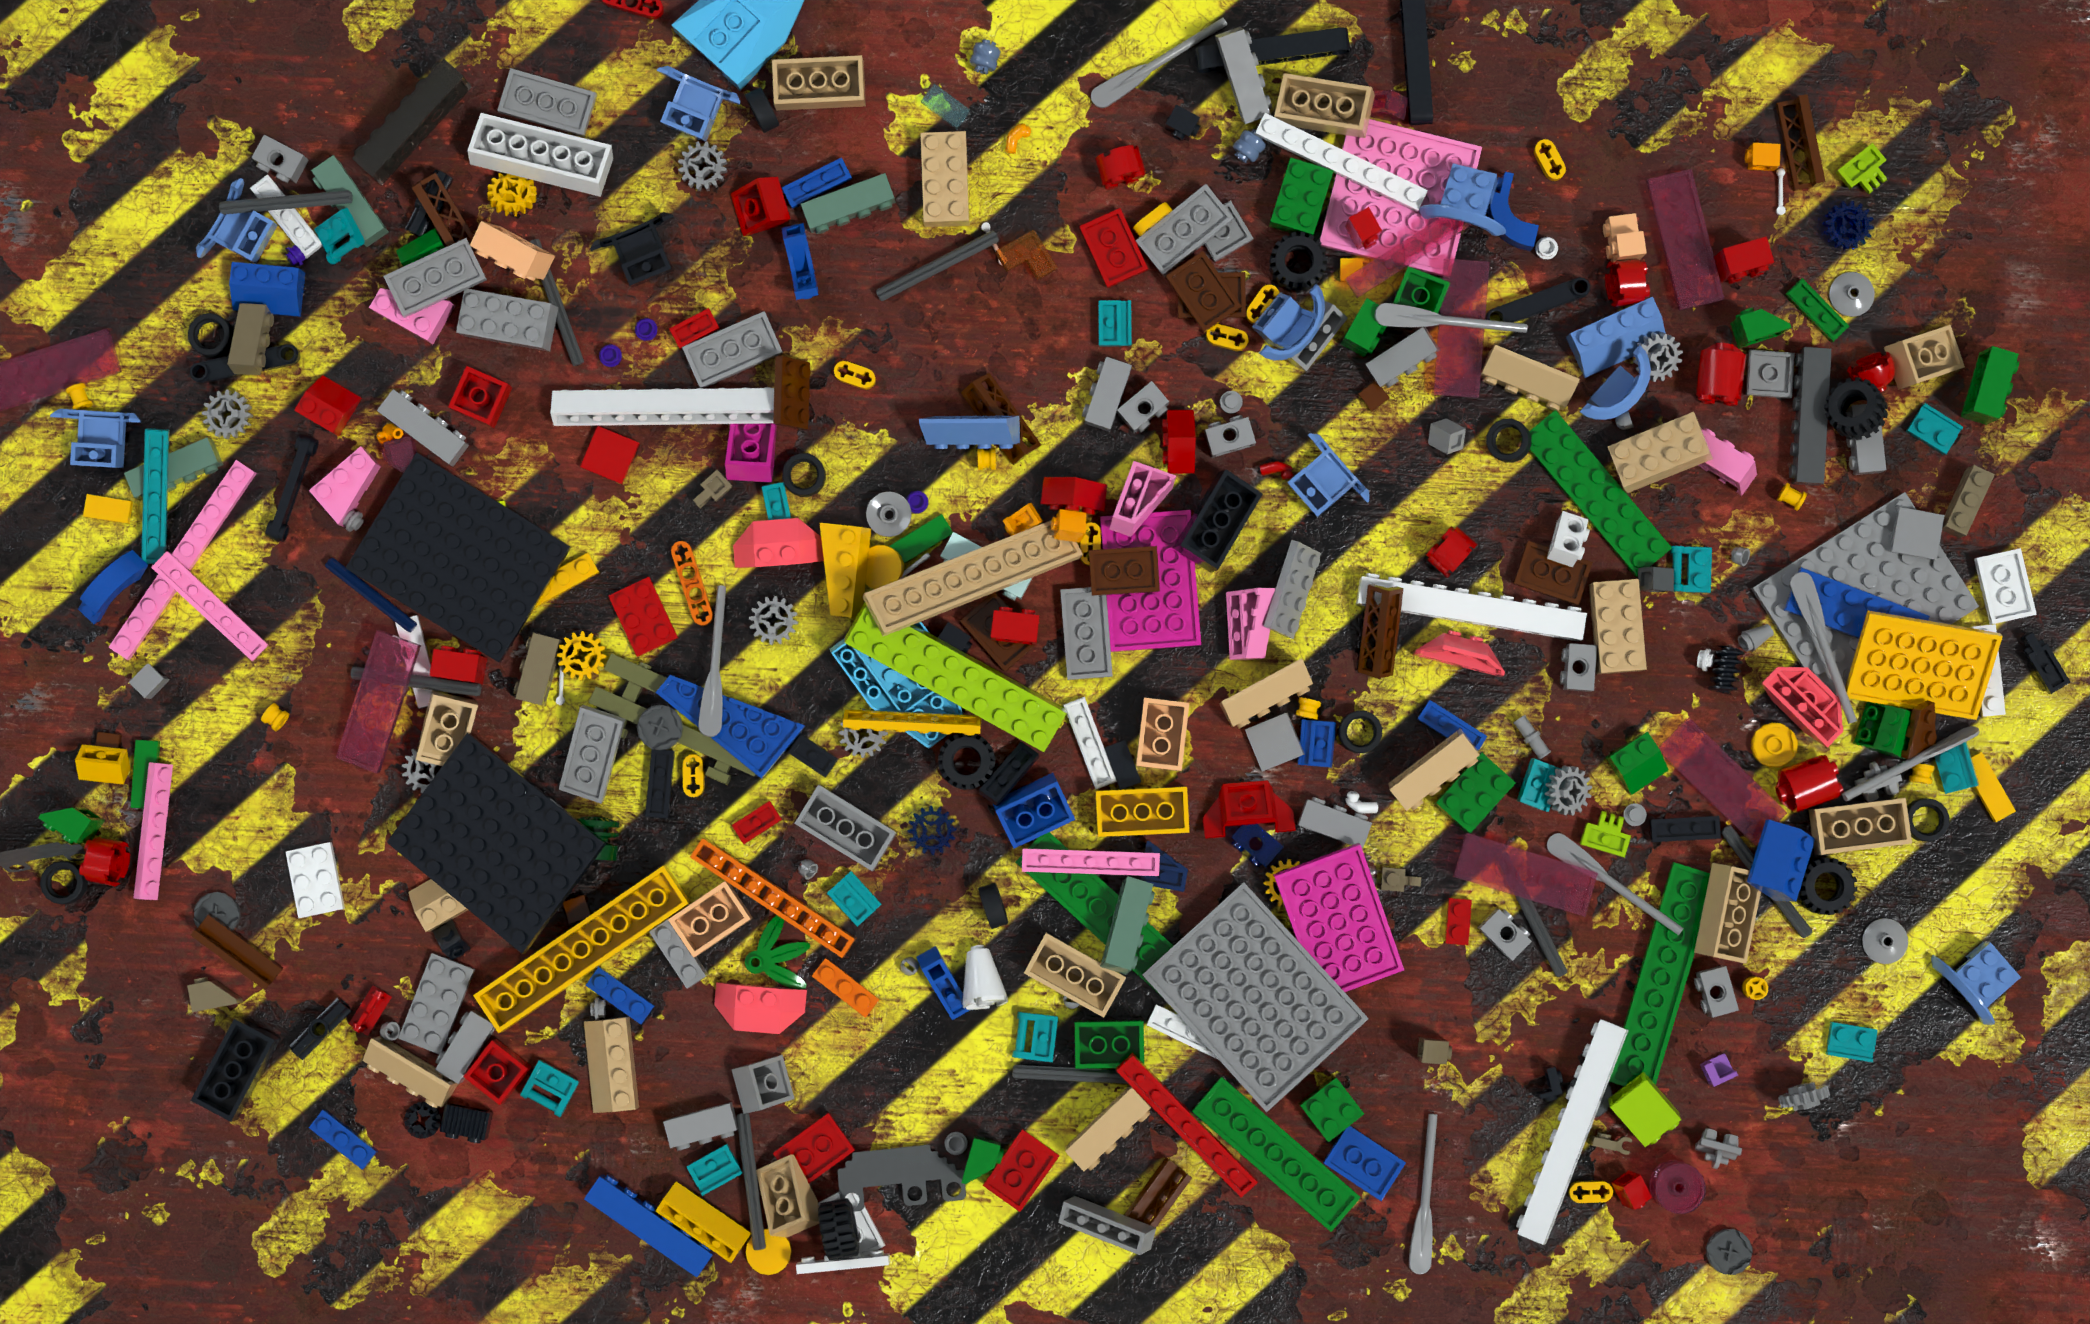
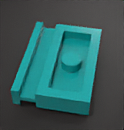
[1098,300,1132,347]
[1905,403,1963,455]
[1934,741,1979,794]
[1517,758,1562,812]
[827,871,882,927]
[1825,1022,1878,1062]
[687,1144,743,1196]

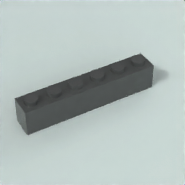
[1789,347,1831,486]

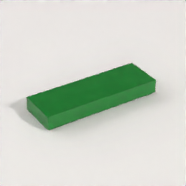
[1785,278,1849,343]
[890,514,953,564]
[130,740,160,809]

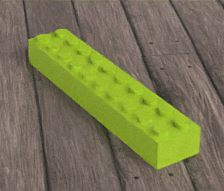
[844,603,1067,752]

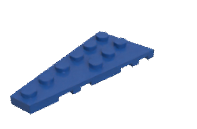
[656,675,805,779]

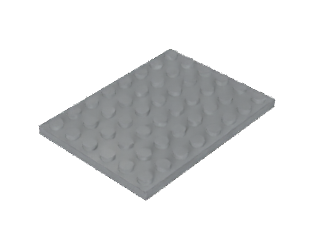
[1751,492,1979,696]
[1142,882,1369,1112]

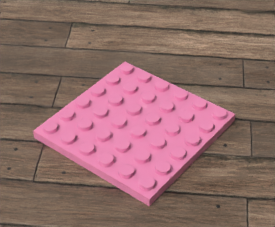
[1320,119,1482,278]

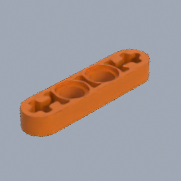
[671,541,714,626]

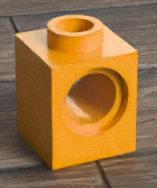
[1745,143,1781,171]

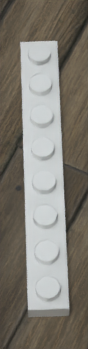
[1255,113,1428,212]

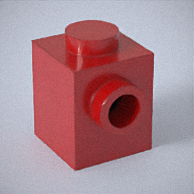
[1611,1170,1652,1210]

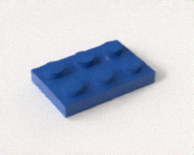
[1323,1126,1406,1201]

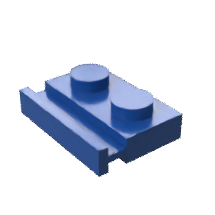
[1298,719,1336,768]

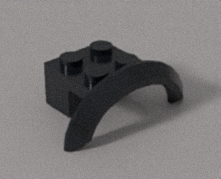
[590,212,674,288]

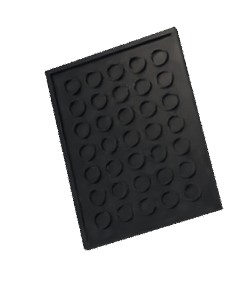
[346,452,571,663]
[387,733,607,954]

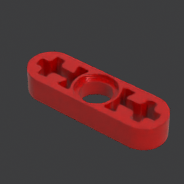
[602,0,664,20]

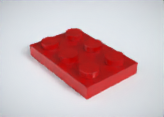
[1079,208,1148,289]
[608,577,679,657]
[773,1113,856,1183]
[983,1128,1060,1212]

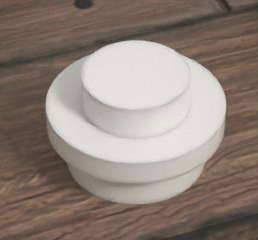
[1535,237,1558,260]
[1697,649,1715,671]

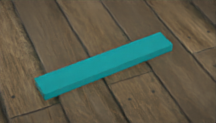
[142,428,169,564]

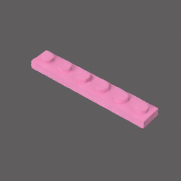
[151,551,269,661]
[134,762,173,900]
[1022,849,1160,876]

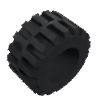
[1269,232,1327,293]
[1824,377,1888,440]
[938,733,995,790]
[1797,858,1858,915]
[818,1198,859,1261]

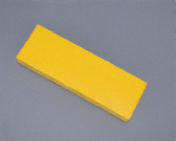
[1971,752,2016,822]

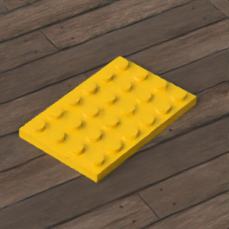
[1845,610,2003,720]

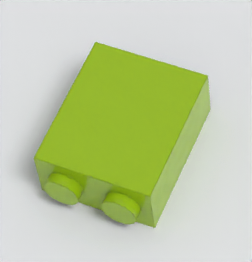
[1608,1072,1681,1147]

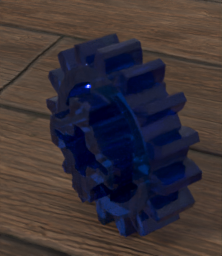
[1823,201,1874,251]
[907,806,957,855]

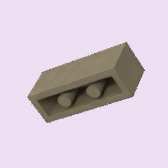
[227,303,274,375]
[1942,465,1995,538]
[514,633,563,706]

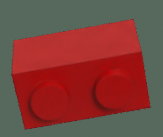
[1345,207,1382,250]

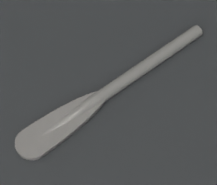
[1091,17,1227,108]
[1375,303,1528,333]
[1790,572,1857,724]
[698,585,726,737]
[1842,726,1980,801]
[1547,833,1684,935]
[1409,1113,1438,1274]

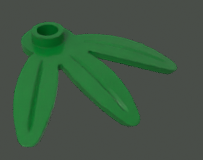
[745,915,810,989]

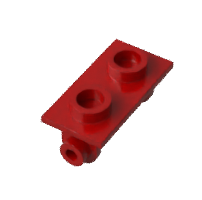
[349,985,392,1036]

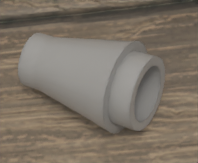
[1738,624,1774,652]

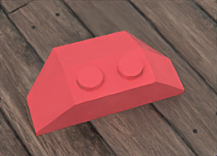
[733,518,824,568]
[1413,630,1505,677]
[1761,667,1843,748]
[714,982,807,1034]

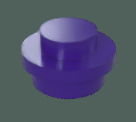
[285,245,306,266]
[635,318,658,341]
[599,344,622,367]
[906,491,929,514]

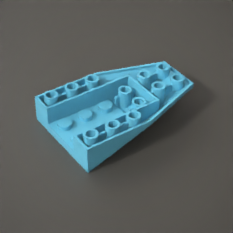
[672,0,805,91]
[829,622,963,749]

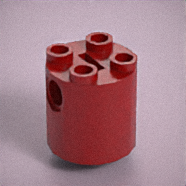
[1695,343,1746,406]
[1775,755,1844,813]

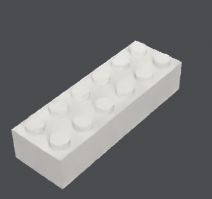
[467,113,613,197]

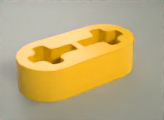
[1534,139,1566,181]
[1133,202,1173,237]
[1246,285,1279,324]
[1206,324,1248,351]
[834,361,876,390]
[1080,522,1101,566]
[683,754,705,797]
[1568,1180,1613,1203]

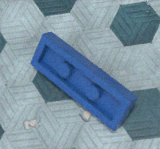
[782,157,852,209]
[1417,700,1487,751]
[585,966,655,1025]
[309,1109,378,1170]

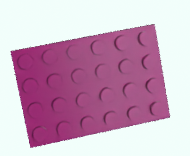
[1100,510,1201,652]
[1273,843,1404,992]

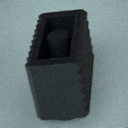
[440,1103,493,1143]

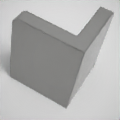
[1428,419,1466,454]
[129,664,170,699]

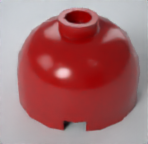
[1847,352,1896,392]

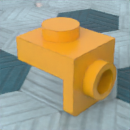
[1003,503,1043,536]

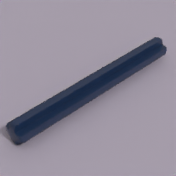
[325,558,417,633]

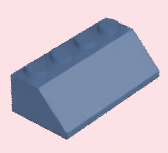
[1566,297,1665,378]
[919,416,1020,449]

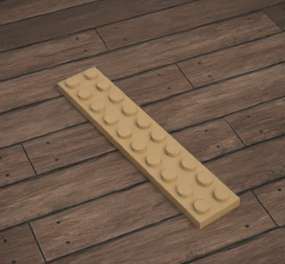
[862,520,1083,636]

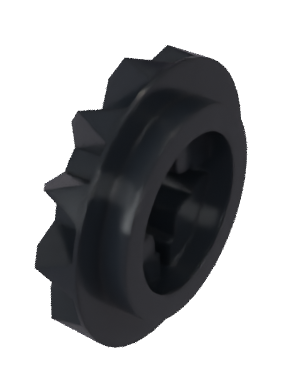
[403,1102,441,1139]

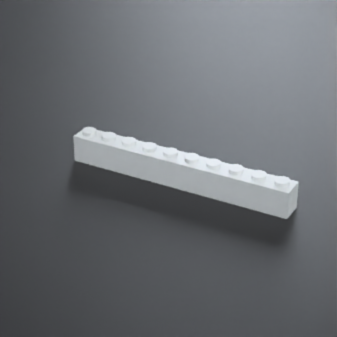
[550,387,774,426]
[1356,573,1587,641]
[1516,1019,1629,1245]

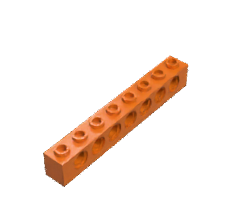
[690,838,856,958]

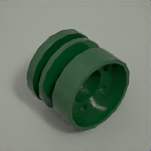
[577,816,620,861]

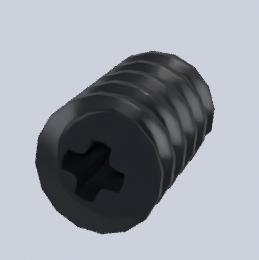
[1708,645,1745,695]

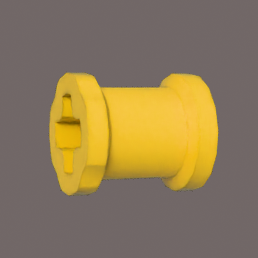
[65,383,93,410]
[1777,483,1807,511]

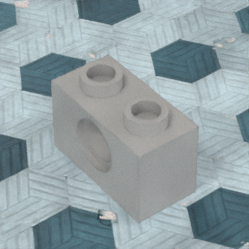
[252,135,309,183]
[1117,381,1169,433]
[1204,415,1256,458]
[1560,643,1597,692]
[1477,909,1532,961]
[1694,965,1739,1018]

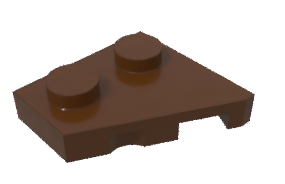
[1901,700,1937,759]

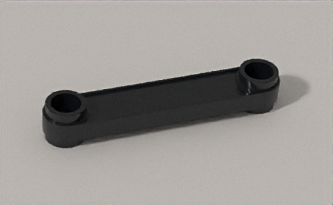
[1485,277,1590,323]
[190,344,300,383]
[265,434,319,542]

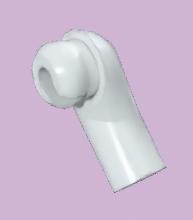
[1345,791,1378,814]

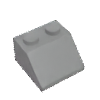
[732,1055,795,1114]

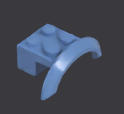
[657,66,740,142]
[1419,163,1506,236]
[196,178,278,264]
[1252,284,1325,360]
[1580,345,1651,420]
[50,409,141,468]
[1287,433,1369,518]
[1931,942,2021,1025]

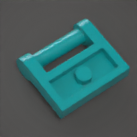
[314,208,365,265]
[1671,546,1712,593]
[1012,1011,1058,1062]
[520,1060,580,1117]

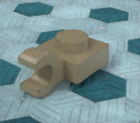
[693,470,733,508]
[1381,867,1421,892]
[1589,1132,1632,1155]

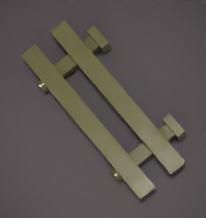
[588,653,756,786]

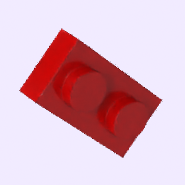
[669,308,720,350]
[731,801,783,845]
[1445,898,1472,945]

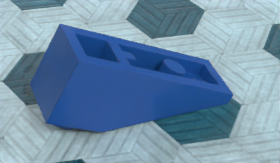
[916,946,970,1020]

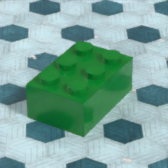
[1269,158,1333,236]
[1961,346,2019,425]
[1433,752,1516,834]
[1075,1020,1144,1069]

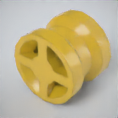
[977,448,996,470]
[1295,697,1321,720]
[261,703,290,732]
[1909,764,1935,785]
[1742,976,1768,1000]

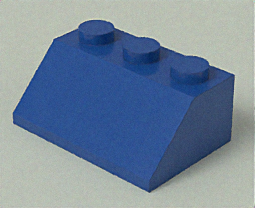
[229,262,305,317]
[992,773,1075,849]
[1747,819,1815,902]

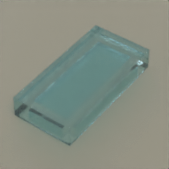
[921,84,970,129]

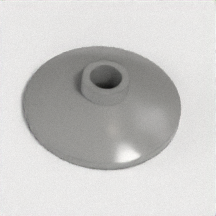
[1829,272,1875,317]
[866,492,911,537]
[1862,918,1908,964]

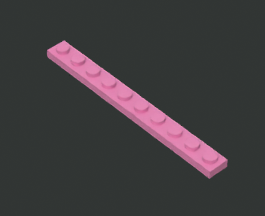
[109,460,257,660]

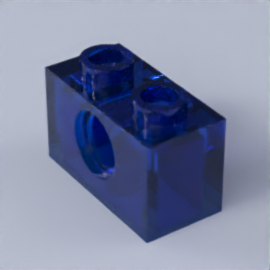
[1230,824,1283,868]

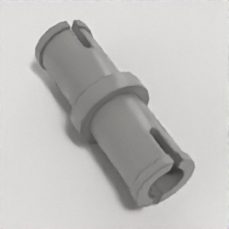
[1513,715,1551,760]

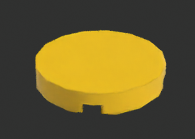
[865,545,904,589]
[1751,723,1798,768]
[746,1228,792,1275]

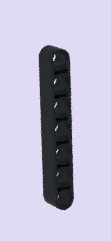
[1400,0,1433,126]
[1195,27,1351,73]

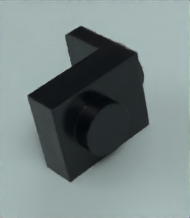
[433,919,470,960]
[1536,1065,1563,1102]

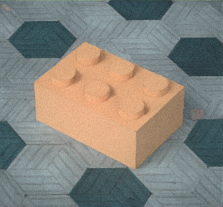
[470,221,555,281]
[1136,698,1189,772]
[668,881,753,958]

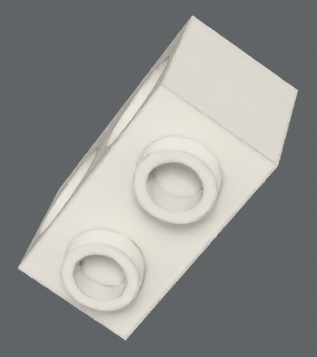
[1547,511,1590,567]

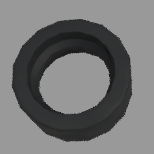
[745,87,779,133]
[188,313,234,358]
[1486,419,1531,463]
[782,453,826,497]
[1338,711,1382,753]
[1907,798,1950,842]
[40,861,88,904]
[978,883,1008,929]

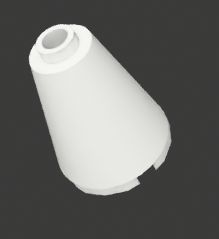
[962,945,1008,1010]

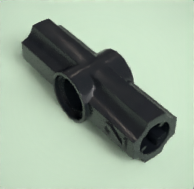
[405,169,454,237]
[289,997,353,1060]

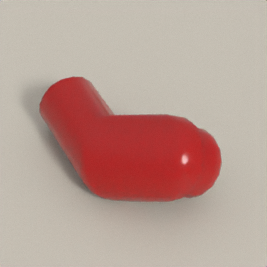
[1260,461,1293,480]

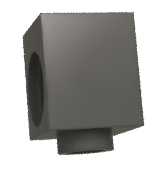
[1638,567,1674,593]

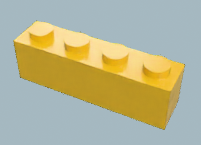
[655,1182,751,1263]

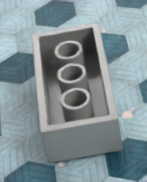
[456,289,558,352]
[794,785,898,871]

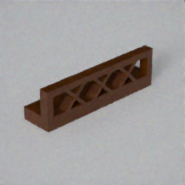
[1776,94,1826,191]
[412,172,478,256]
[961,373,1041,465]
[1358,584,1404,679]
[191,913,283,990]
[1124,1157,1192,1228]

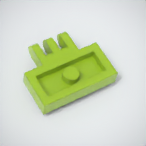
[1836,143,1887,194]
[1580,811,1631,858]

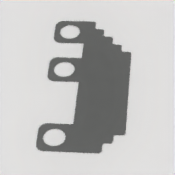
[0,842,86,872]
[837,1145,966,1212]

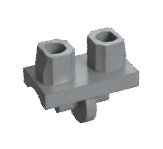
[1854,761,1902,802]
[1695,1128,1742,1169]

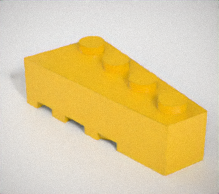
[820,523,871,618]

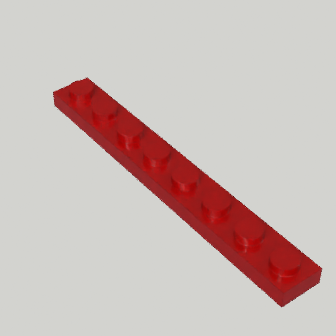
[1116,1053,1258,1198]

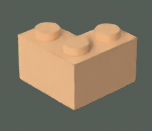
[1603,213,1647,261]

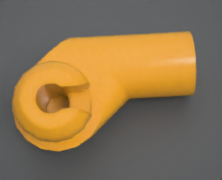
[1005,123,1031,154]
[376,423,403,444]

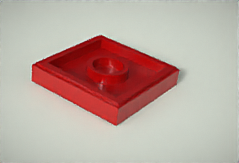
[580,425,640,485]

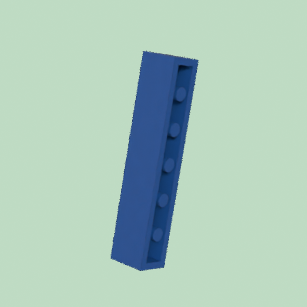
[584,1174,715,1277]

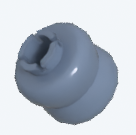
[970,39,1001,74]
[1233,129,1266,163]

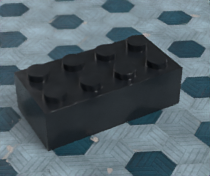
[1173,469,1263,573]
[190,1017,281,1122]

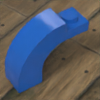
[1487,172,1539,251]
[782,223,818,300]
[78,550,148,624]

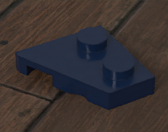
[1140,841,1188,892]

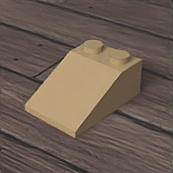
[1884,325,1965,390]
[415,690,478,766]
[756,1154,819,1238]

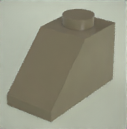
[187,977,243,1012]
[1417,1037,1452,1065]

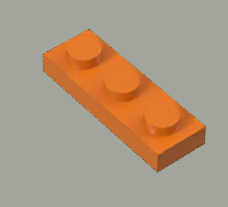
[812,958,880,1018]

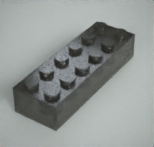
[352,58,472,186]

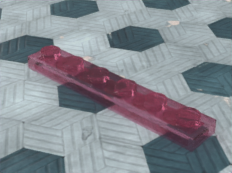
[1345,218,1472,298]

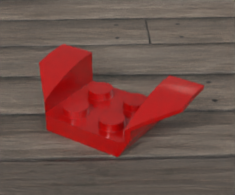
[1203,780,1296,839]

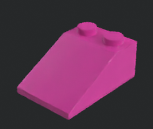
[725,423,777,482]

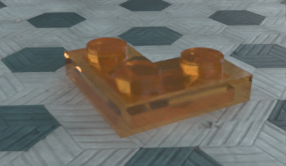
[995,230,1058,280]

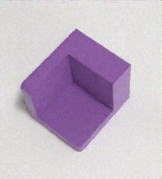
[1700,1054,1738,1087]

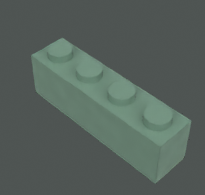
[311,155,389,247]
[801,173,896,234]
[124,437,224,500]
[1100,876,1155,975]

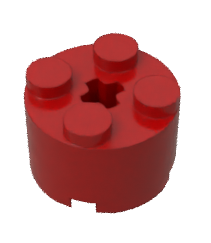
[1095,145,1146,190]
[1605,259,1650,307]
[1426,526,1478,578]
[79,837,130,887]

